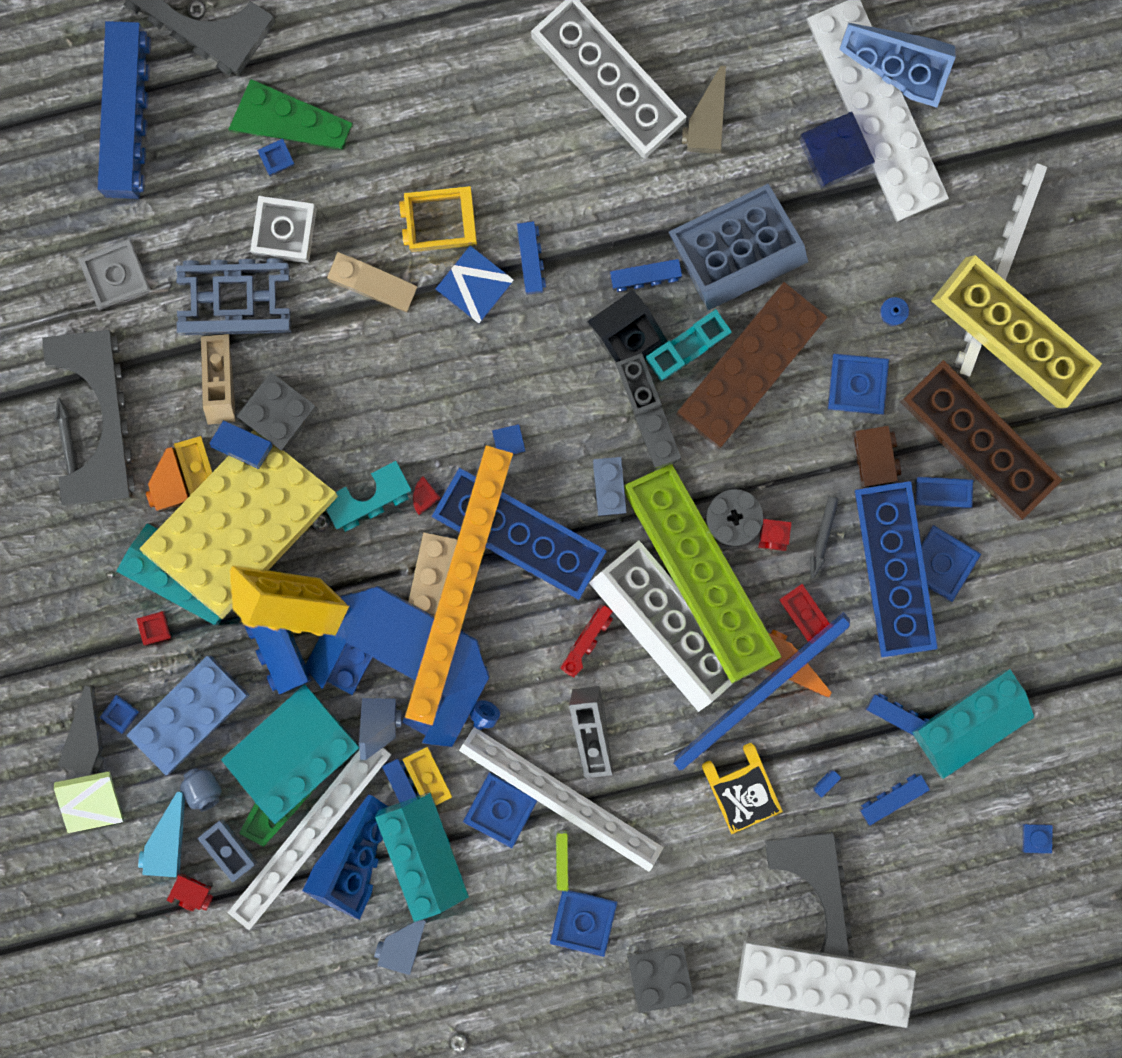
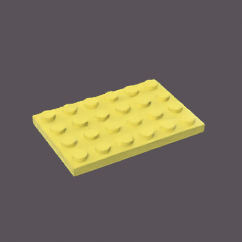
[139,430,338,619]

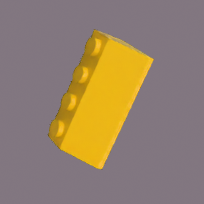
[230,566,349,636]

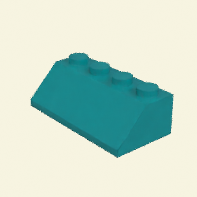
[116,523,222,626]
[912,669,1035,779]
[375,792,469,922]

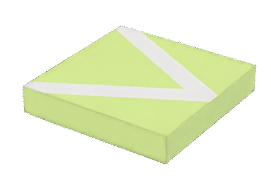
[54,771,123,833]

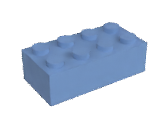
[127,656,250,775]

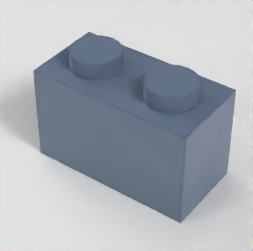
[593,457,626,517]
[197,819,258,883]

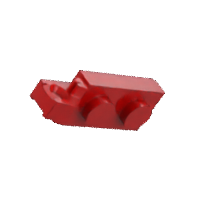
[559,604,613,678]

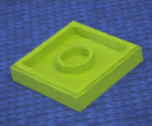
[556,830,568,891]

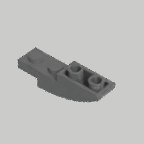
[616,353,682,470]

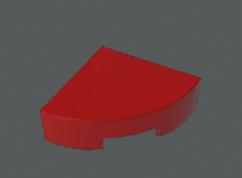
[413,476,441,515]

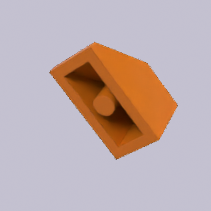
[146,447,189,512]

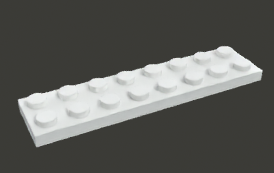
[807,0,949,222]

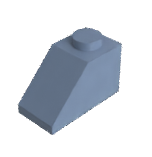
[359,698,402,760]
[374,918,427,975]

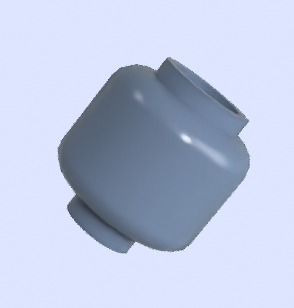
[180,768,222,812]

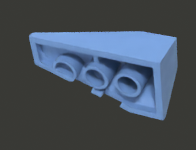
[839,22,956,107]

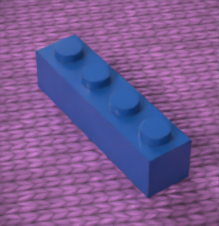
[517,221,546,295]
[610,259,682,293]
[865,693,929,735]
[382,758,420,803]
[859,773,930,826]

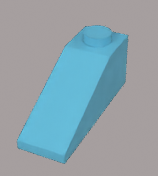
[138,791,185,877]

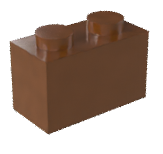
[853,426,901,488]

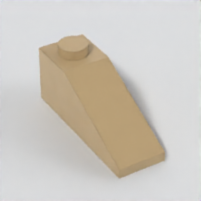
[327,252,417,312]
[201,334,236,425]

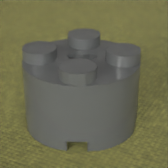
[705,489,763,547]

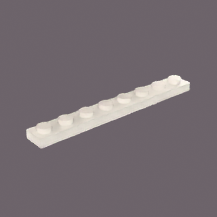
[954,163,1047,379]
[459,727,664,871]
[228,747,392,930]

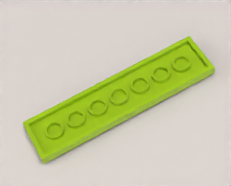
[624,464,782,683]

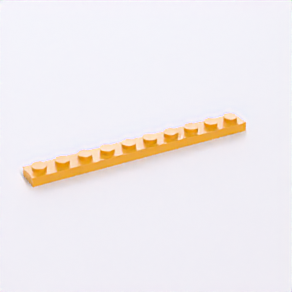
[405,445,513,726]

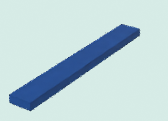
[674,612,850,770]

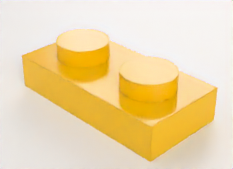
[173,436,212,496]
[402,747,452,805]

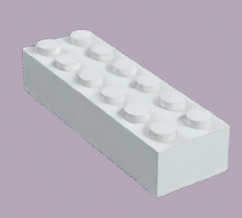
[531,0,687,160]
[589,541,733,712]
[735,940,916,1028]

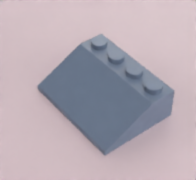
[669,183,808,311]

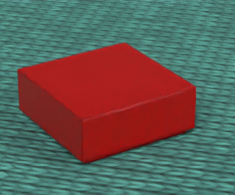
[136,611,172,645]

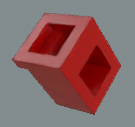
[758,519,791,551]
[167,873,213,912]

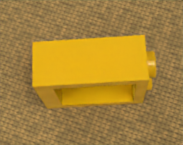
[399,186,477,252]

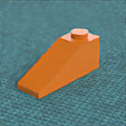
[764,629,832,698]

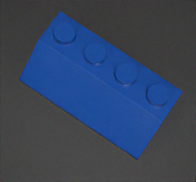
[244,624,313,695]

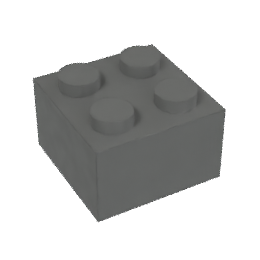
[237,372,318,451]
[627,943,694,1013]

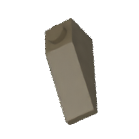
[682,66,726,154]

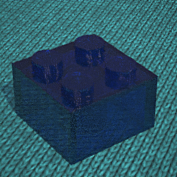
[798,111,875,190]

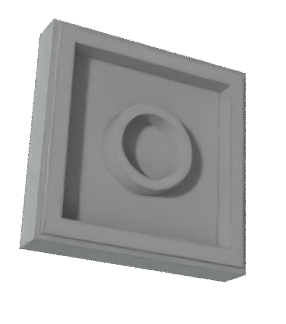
[78,238,151,311]

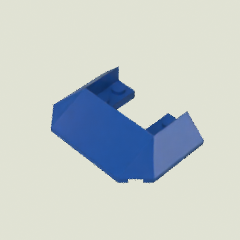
[305,586,490,747]

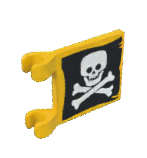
[702,743,783,834]

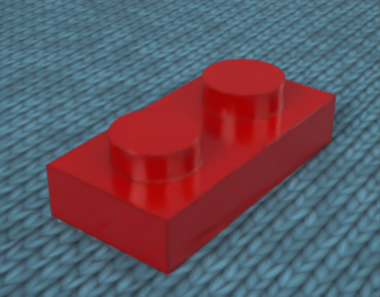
[779,584,830,642]

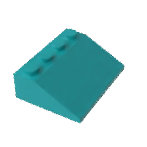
[221,684,359,824]

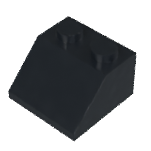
[587,290,668,364]

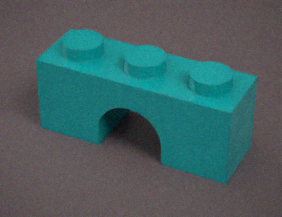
[645,309,732,382]
[326,461,413,532]

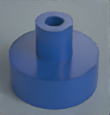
[880,297,909,326]
[470,700,500,730]

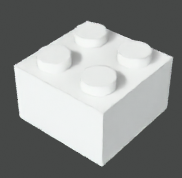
[250,196,317,263]

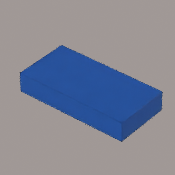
[209,420,273,469]
[915,477,973,508]

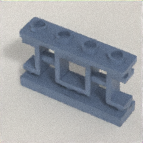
[176,258,292,336]

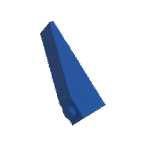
[302,795,389,920]

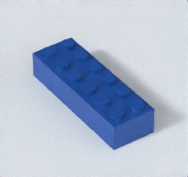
[98,21,151,199]
[431,468,606,600]
[855,481,938,658]

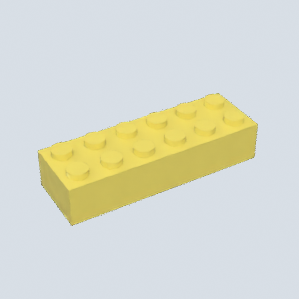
[931,255,1102,408]

